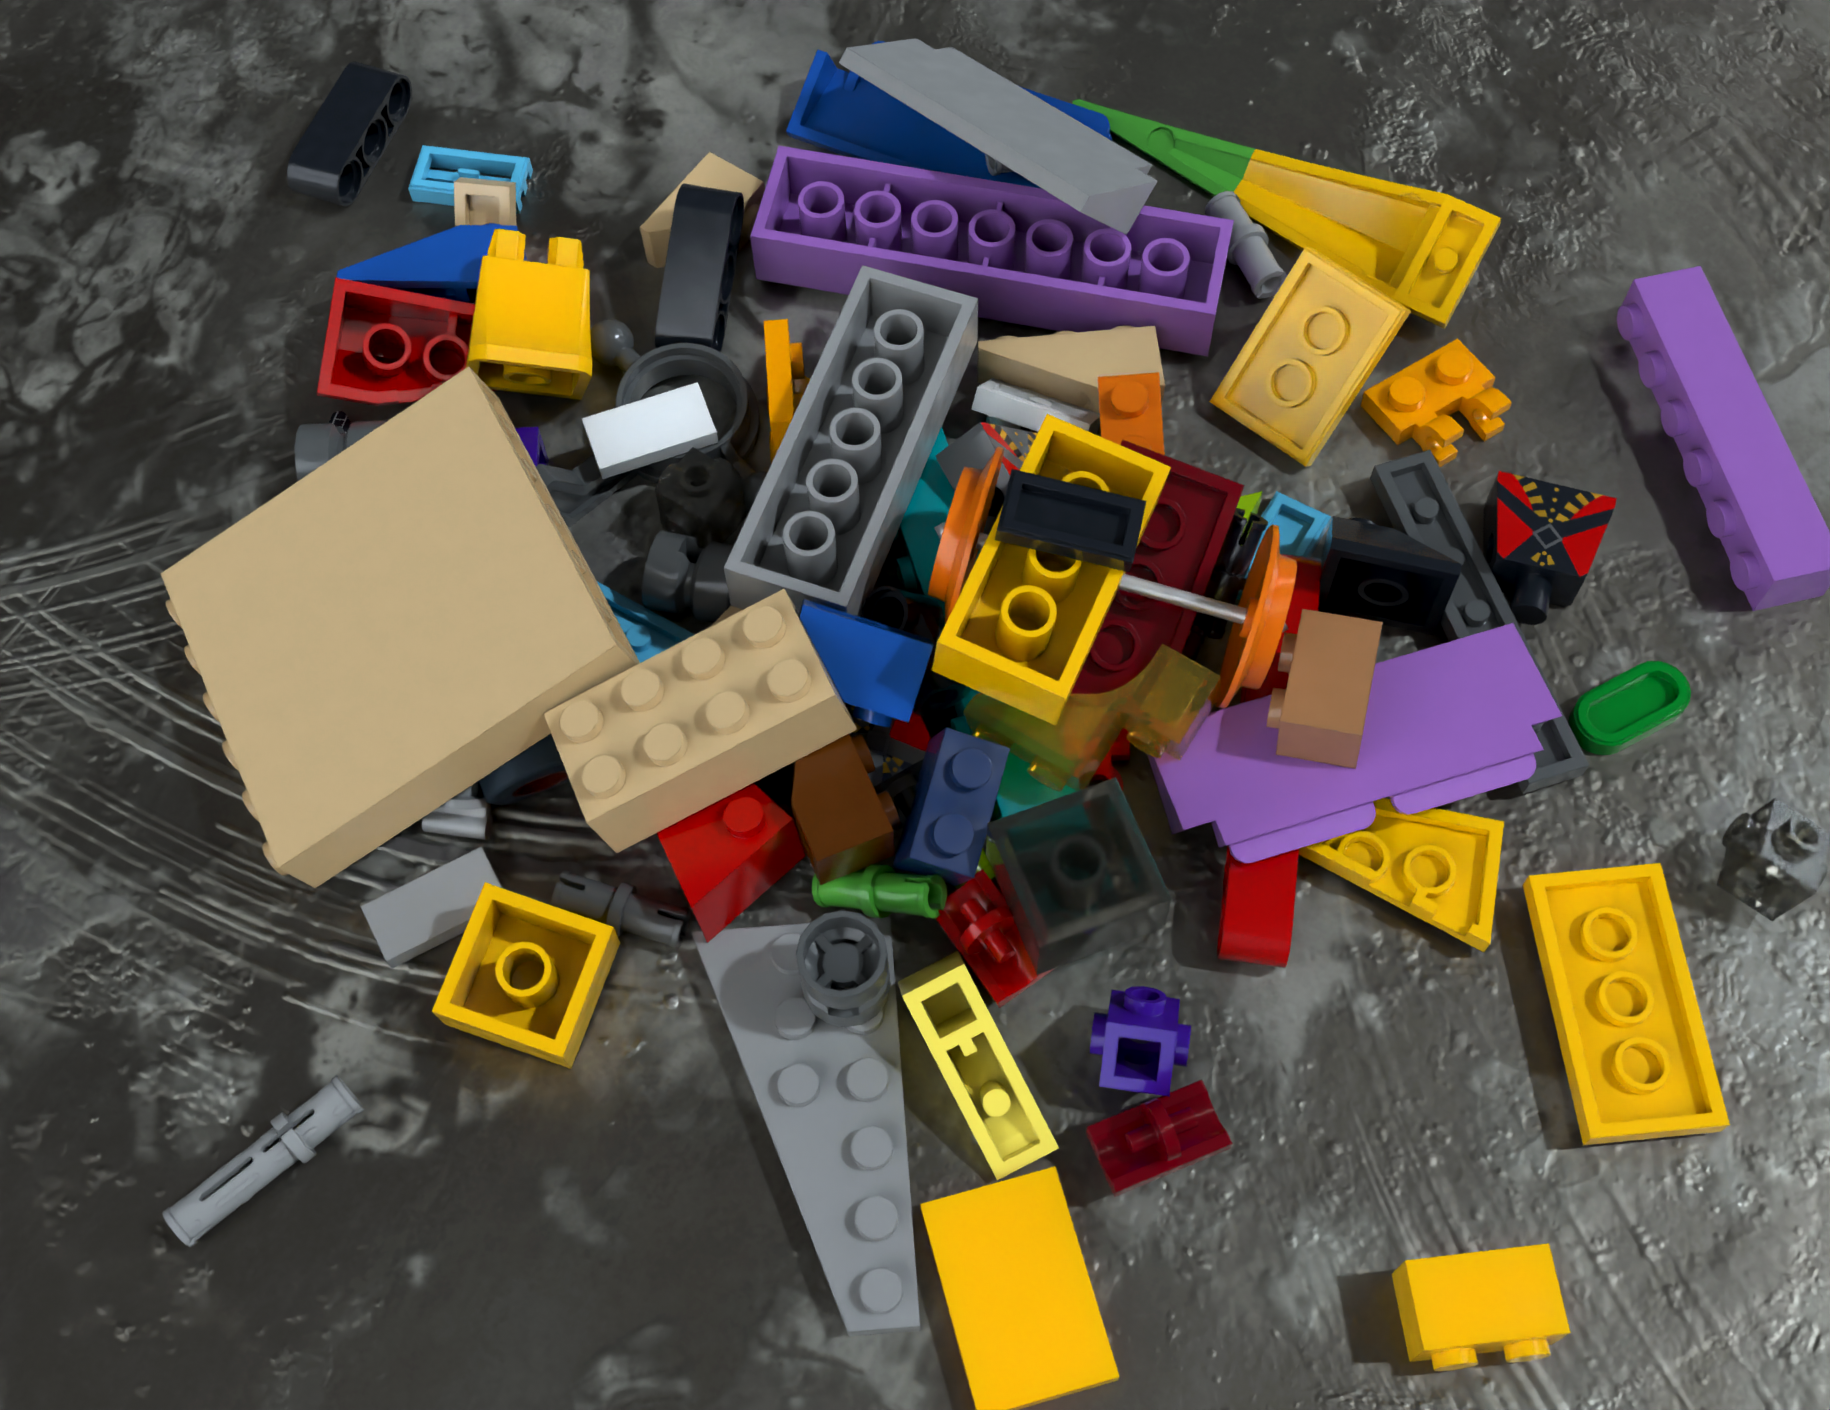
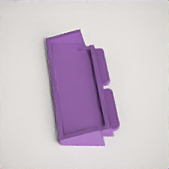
[1141,623,1562,864]

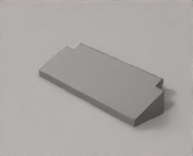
[839,38,1157,235]

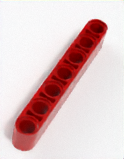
[1217,554,1321,968]

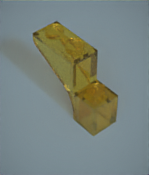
[963,643,1221,794]

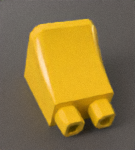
[466,229,592,400]

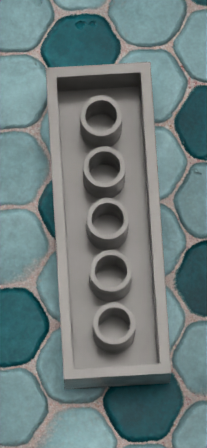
[724,265,978,617]

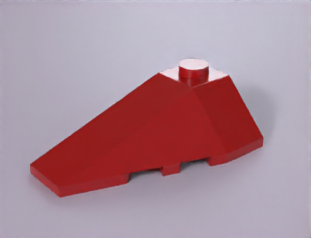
[317,277,499,406]

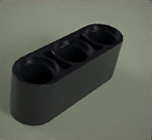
[287,61,412,207]
[655,183,744,352]

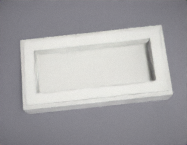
[582,382,718,479]

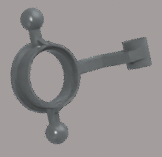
[536,319,767,527]

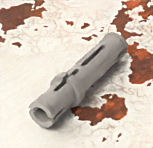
[162,1075,364,1247]

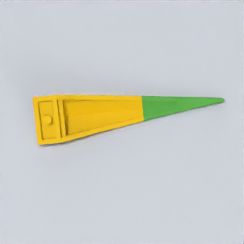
[1072,99,1501,329]

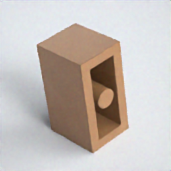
[1266,609,1383,769]

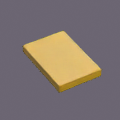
[1209,246,1411,467]
[920,1166,1120,1410]

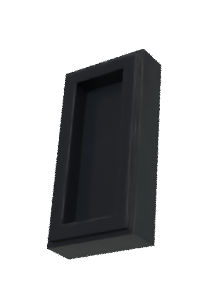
[995,469,1146,572]

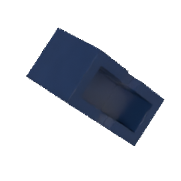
[893,727,1010,886]

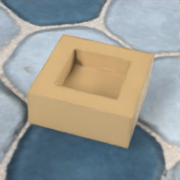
[454,177,516,227]

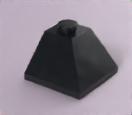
[1318,516,1462,636]

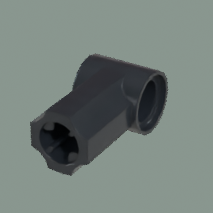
[861,586,967,716]

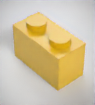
[1392,1243,1571,1371]

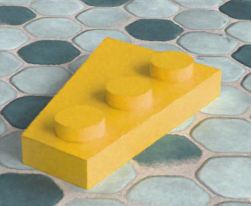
[1299,798,1504,953]

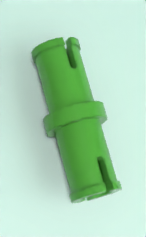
[812,864,947,919]

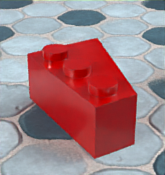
[657,783,806,943]

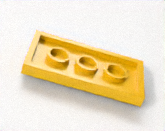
[1523,863,1730,1145]

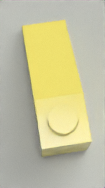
[898,951,1059,1180]

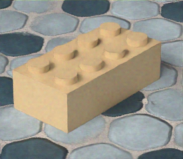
[543,589,857,853]

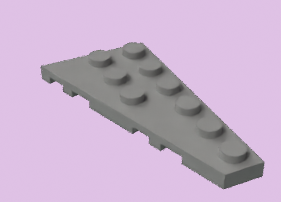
[691,917,921,1337]

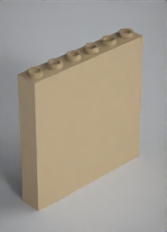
[161,367,640,888]

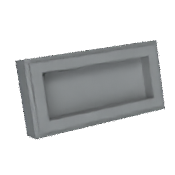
[360,846,502,969]

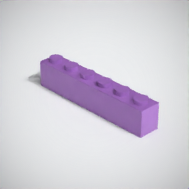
[1617,266,1830,611]

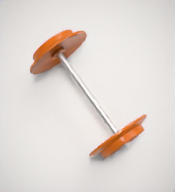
[928,447,1297,709]

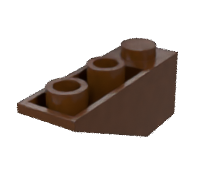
[791,703,901,886]

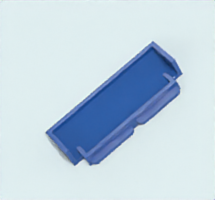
[786,41,1113,189]

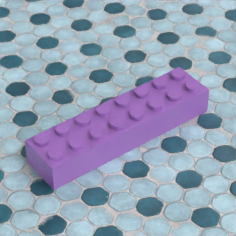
[750,146,1234,356]

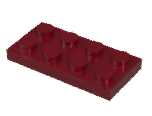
[1068,440,1245,730]

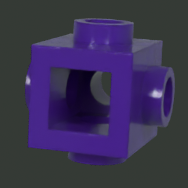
[1089,986,1191,1096]

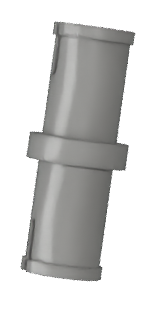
[1204,191,1287,299]

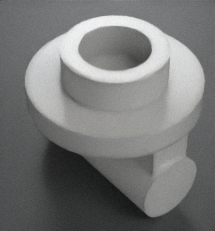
[422,782,493,840]

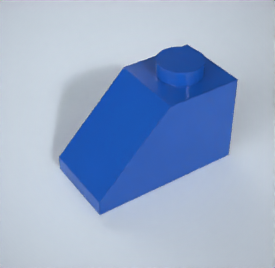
[799,599,934,727]

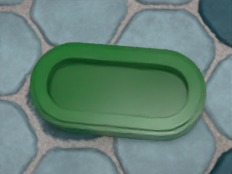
[1568,661,1691,755]

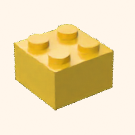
[432,882,620,1069]

